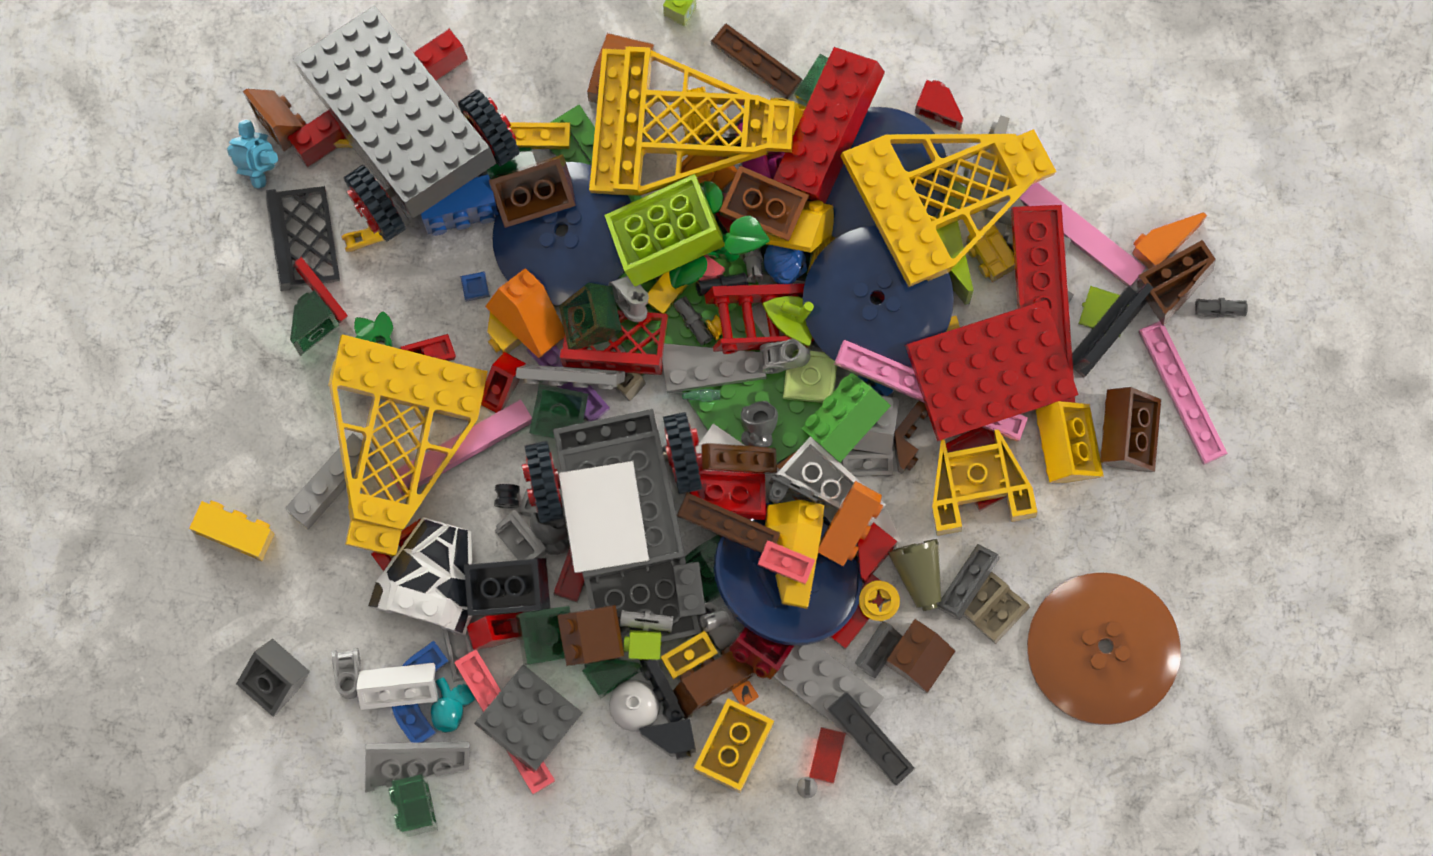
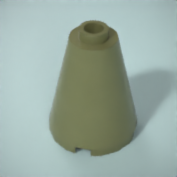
[888,539,941,611]

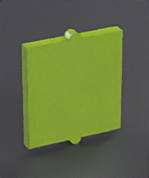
[1078,286,1121,337]

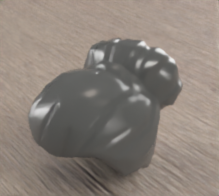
[741,401,778,447]
[530,512,570,555]

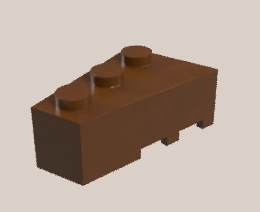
[1137,240,1216,326]
[673,646,755,720]

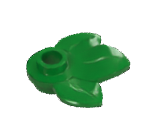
[354,311,393,347]

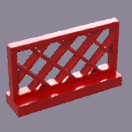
[560,307,668,375]

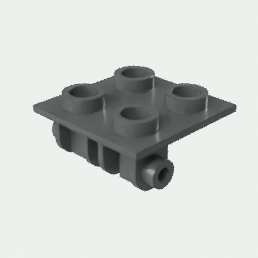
[767,474,818,504]

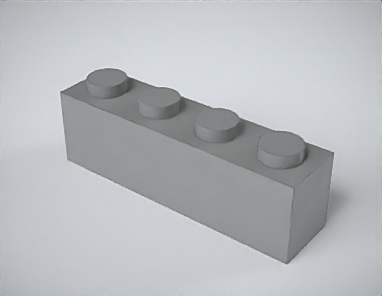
[285,433,375,529]

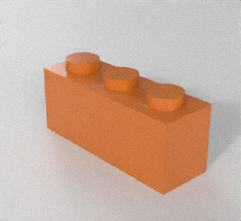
[818,481,883,566]

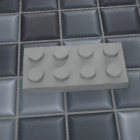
[516,364,625,389]
[773,643,884,739]

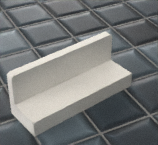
[356,663,438,710]

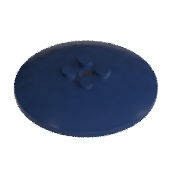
[807,107,950,239]
[492,162,632,306]
[803,225,954,368]
[714,502,862,645]

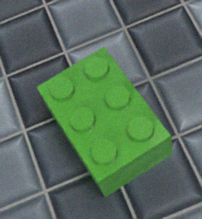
[801,372,891,462]

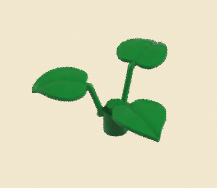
[669,181,770,289]

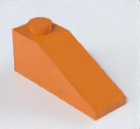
[1132,212,1207,269]

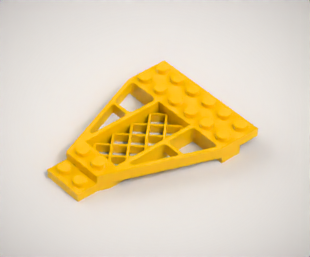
[589,46,795,196]
[840,129,1057,287]
[328,334,488,556]

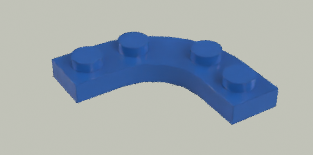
[392,641,449,743]

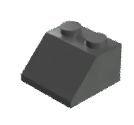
[236,638,310,717]

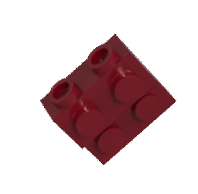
[729,627,795,680]

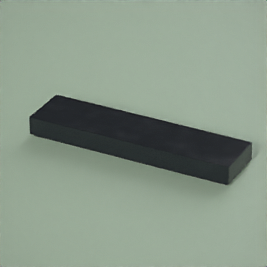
[827,692,915,786]

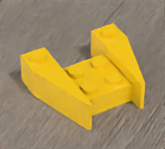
[932,429,1038,536]

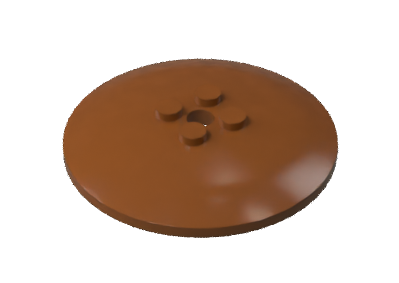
[1027,573,1181,725]

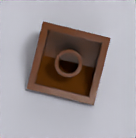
[557,605,624,666]
[885,619,956,693]

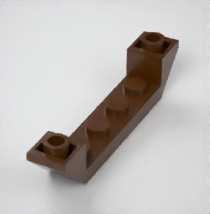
[893,401,928,474]

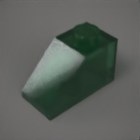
[582,658,641,699]

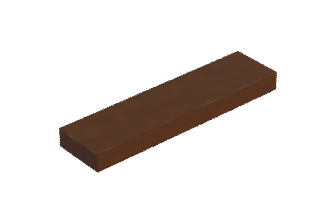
[711,23,803,99]
[701,443,777,474]
[676,493,781,554]

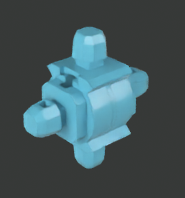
[227,120,278,188]

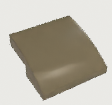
[963,571,1030,644]

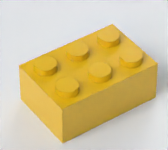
[694,698,774,794]

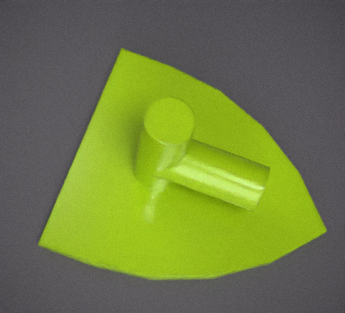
[762,296,814,347]

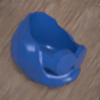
[764,245,808,284]

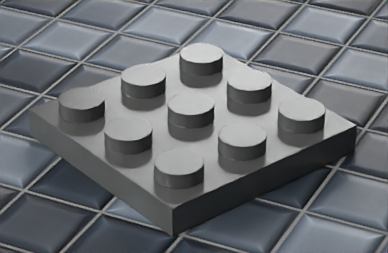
[474,664,583,772]

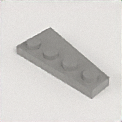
[662,344,766,394]
[365,742,470,792]

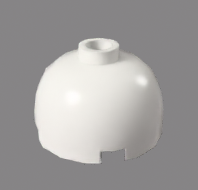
[609,680,660,732]

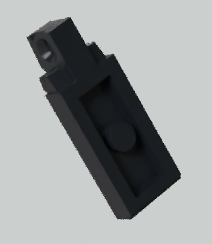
[639,659,685,723]

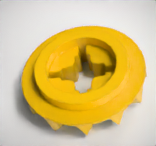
[859,581,900,622]

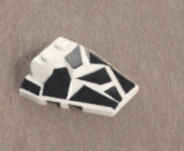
[368,517,472,635]

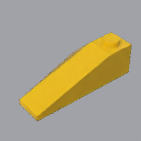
[765,500,824,609]

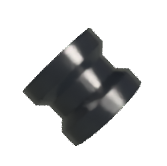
[494,484,520,509]

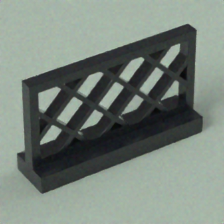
[266,186,340,291]
[1072,283,1153,377]

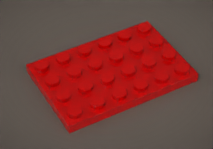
[905,300,1079,441]

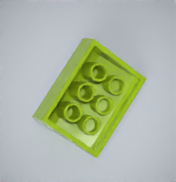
[604,174,725,287]

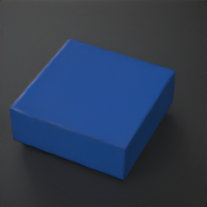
[460,271,490,302]

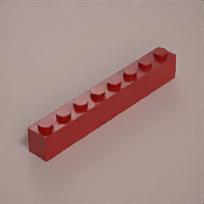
[287,28,468,168]

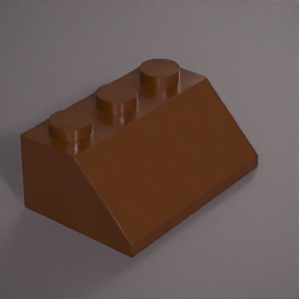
[489,154,576,228]
[1100,387,1161,472]

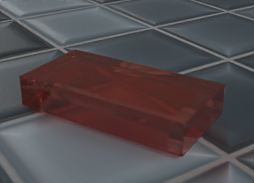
[809,727,846,784]

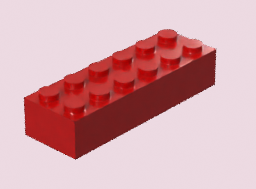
[773,47,885,204]

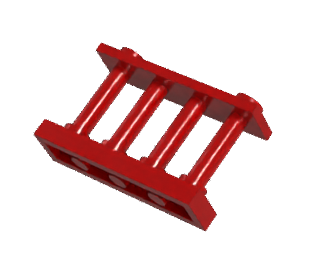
[705,283,815,354]

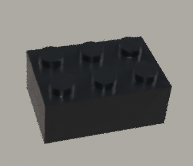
[464,558,551,616]

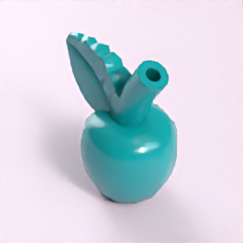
[431,677,475,732]

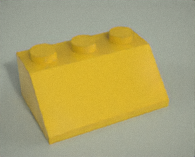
[766,201,834,253]
[1036,401,1104,483]

